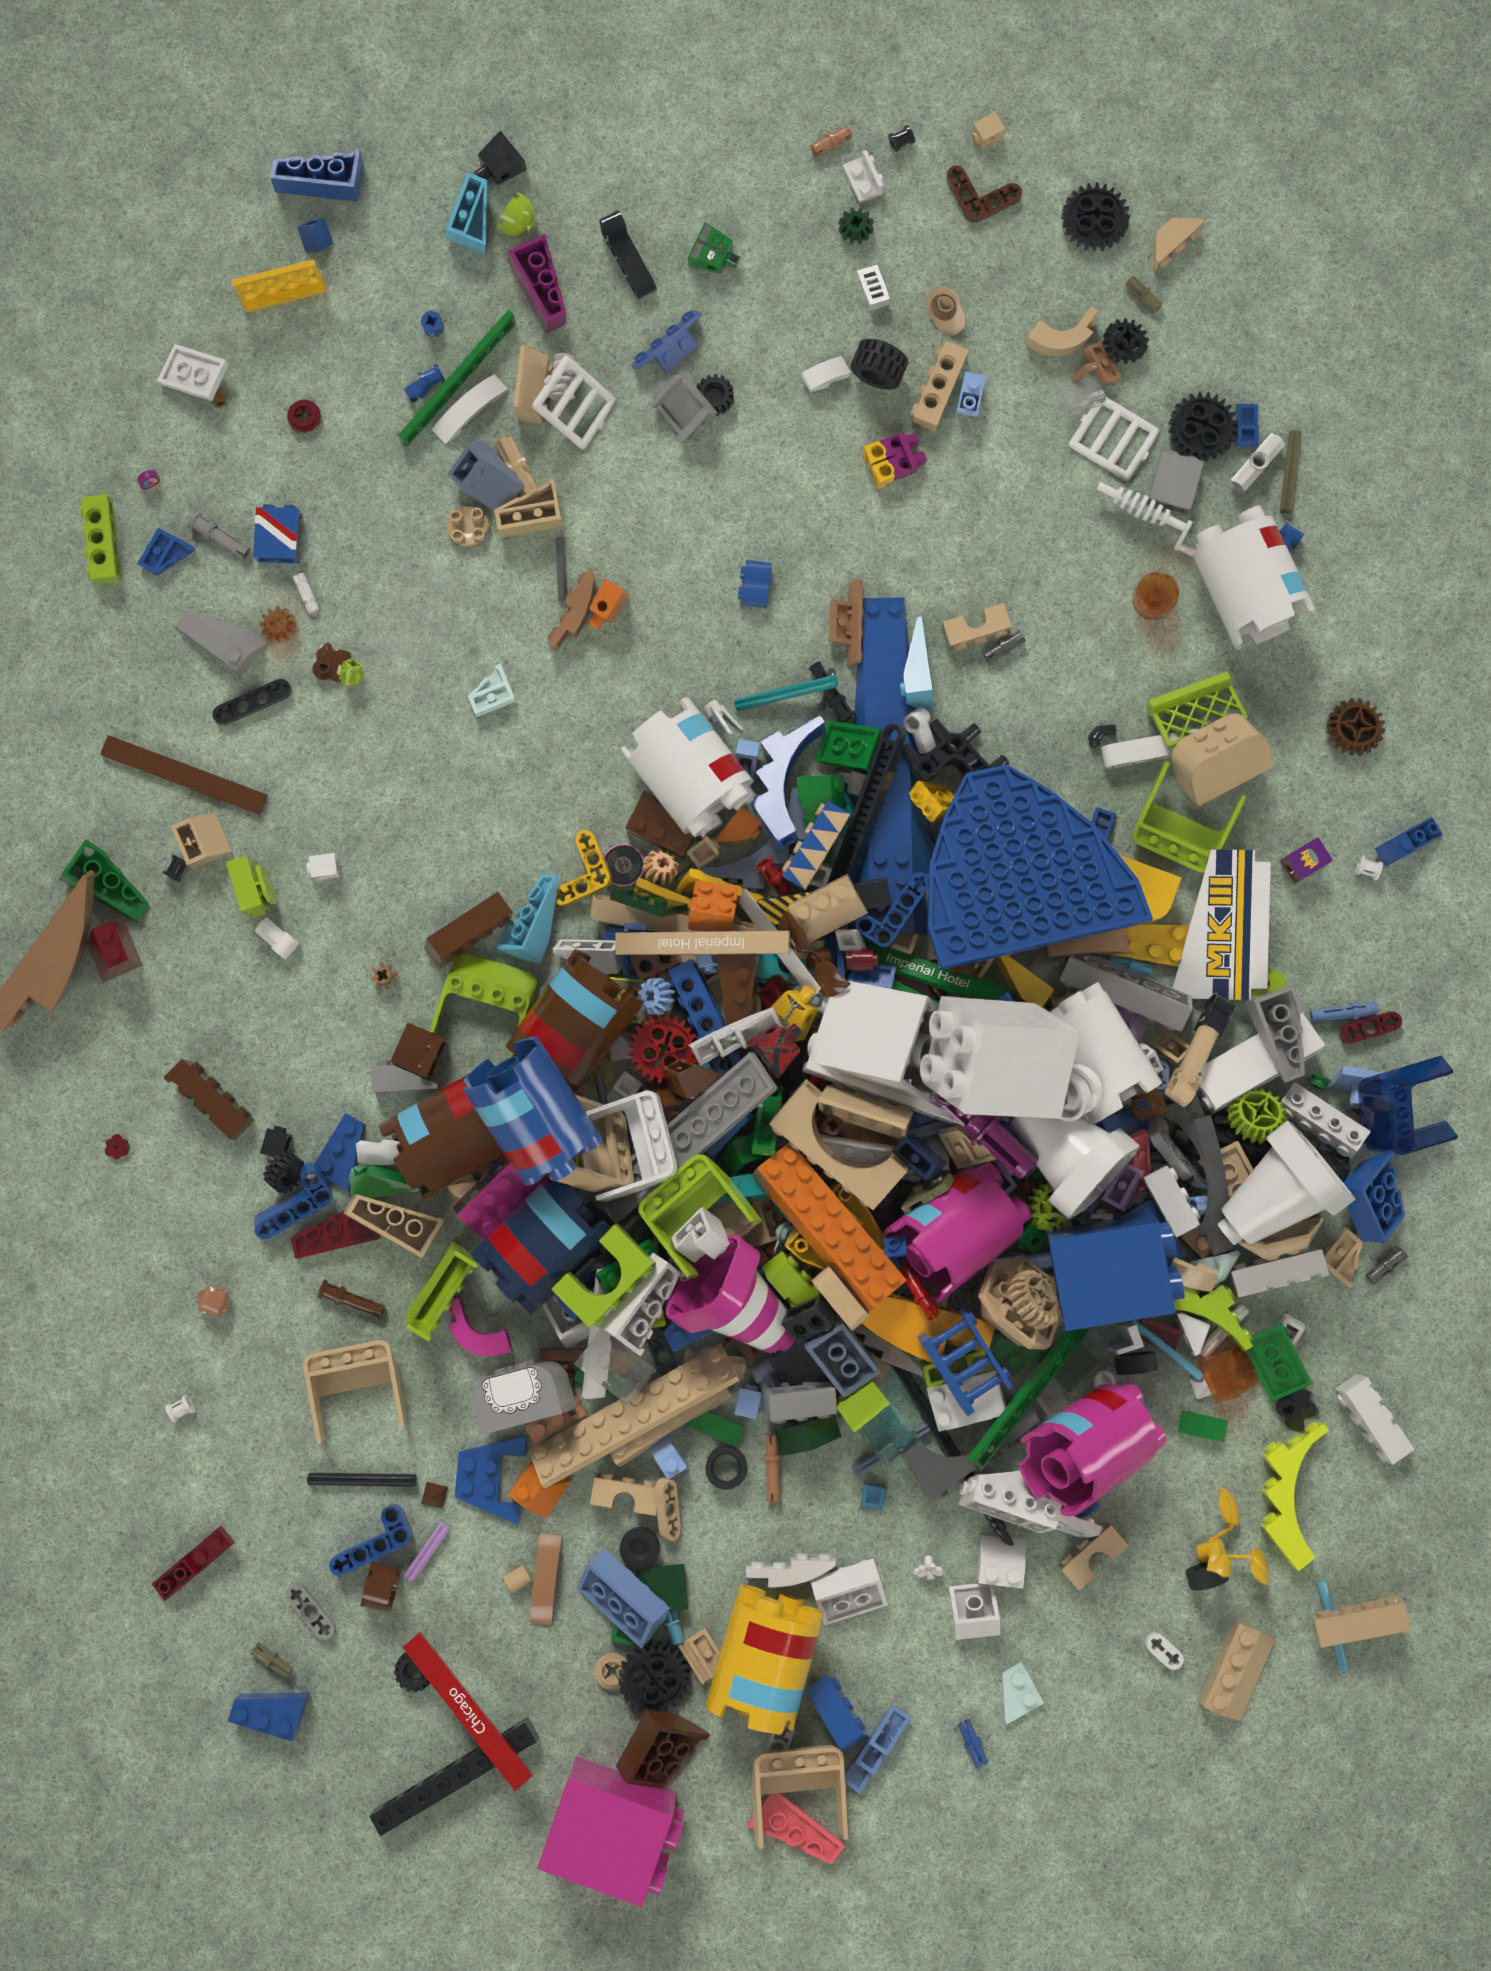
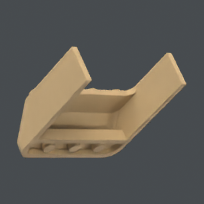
[549,1095,634,1192]
[303,1340,409,1444]
[751,1745,848,1848]

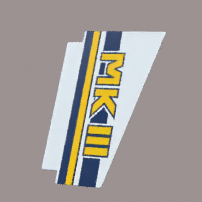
[1173,850,1271,1000]

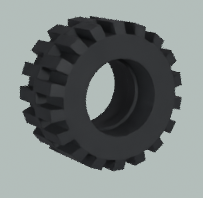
[850,339,909,390]
[868,1180,920,1231]

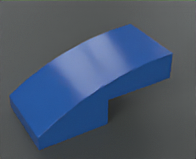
[1235,404,1259,447]

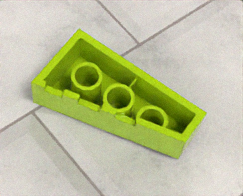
[762,1251,837,1313]

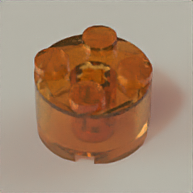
[1132,572,1179,621]

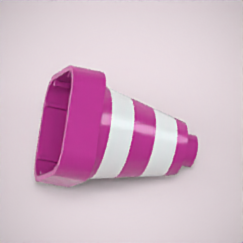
[666,1235,795,1353]

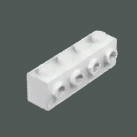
[1281,1082,1371,1159]

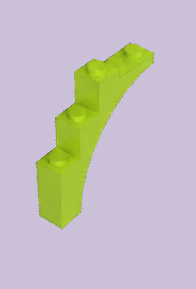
[1119,1284,1253,1351]

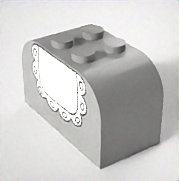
[472,1359,577,1435]

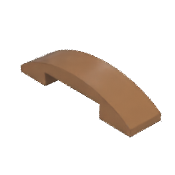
[1047,930,1130,957]
[530,1532,562,1625]

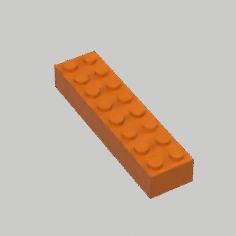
[752,1143,906,1313]

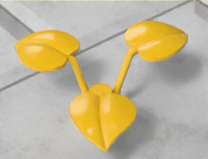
[1197,1487,1269,1586]

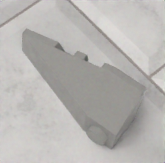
[175,610,268,676]
[1245,985,1305,1083]

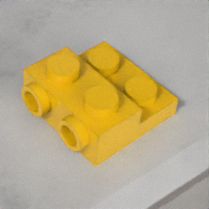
[909,781,954,824]

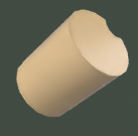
[503,1564,533,1593]

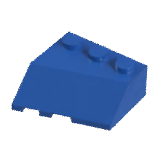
[1344,1150,1405,1243]

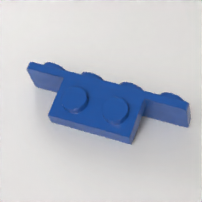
[631,310,702,373]

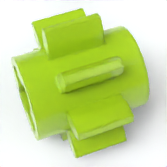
[337,659,365,686]

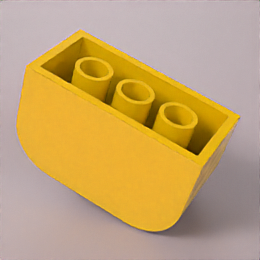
[1120,855,1182,925]

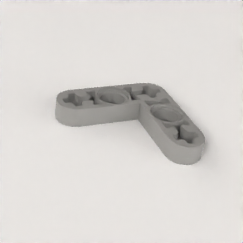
[1148,1104,1195,1181]

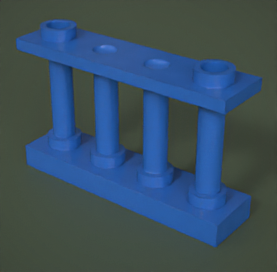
[917,1308,1013,1416]

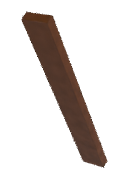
[100,735,268,815]

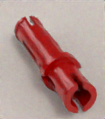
[899,1257,940,1321]

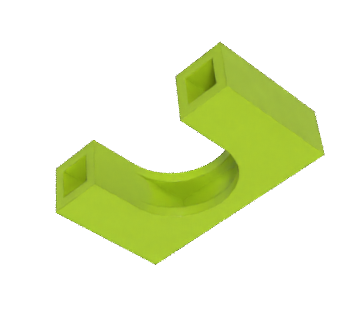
[551,1224,655,1328]

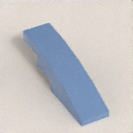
[845,1704,911,1794]

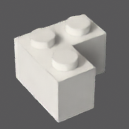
[671,1207,730,1263]

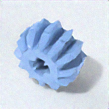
[638,978,675,1015]

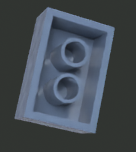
[803,1314,881,1398]

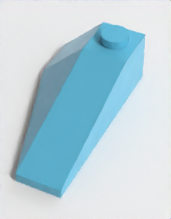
[496,874,560,962]

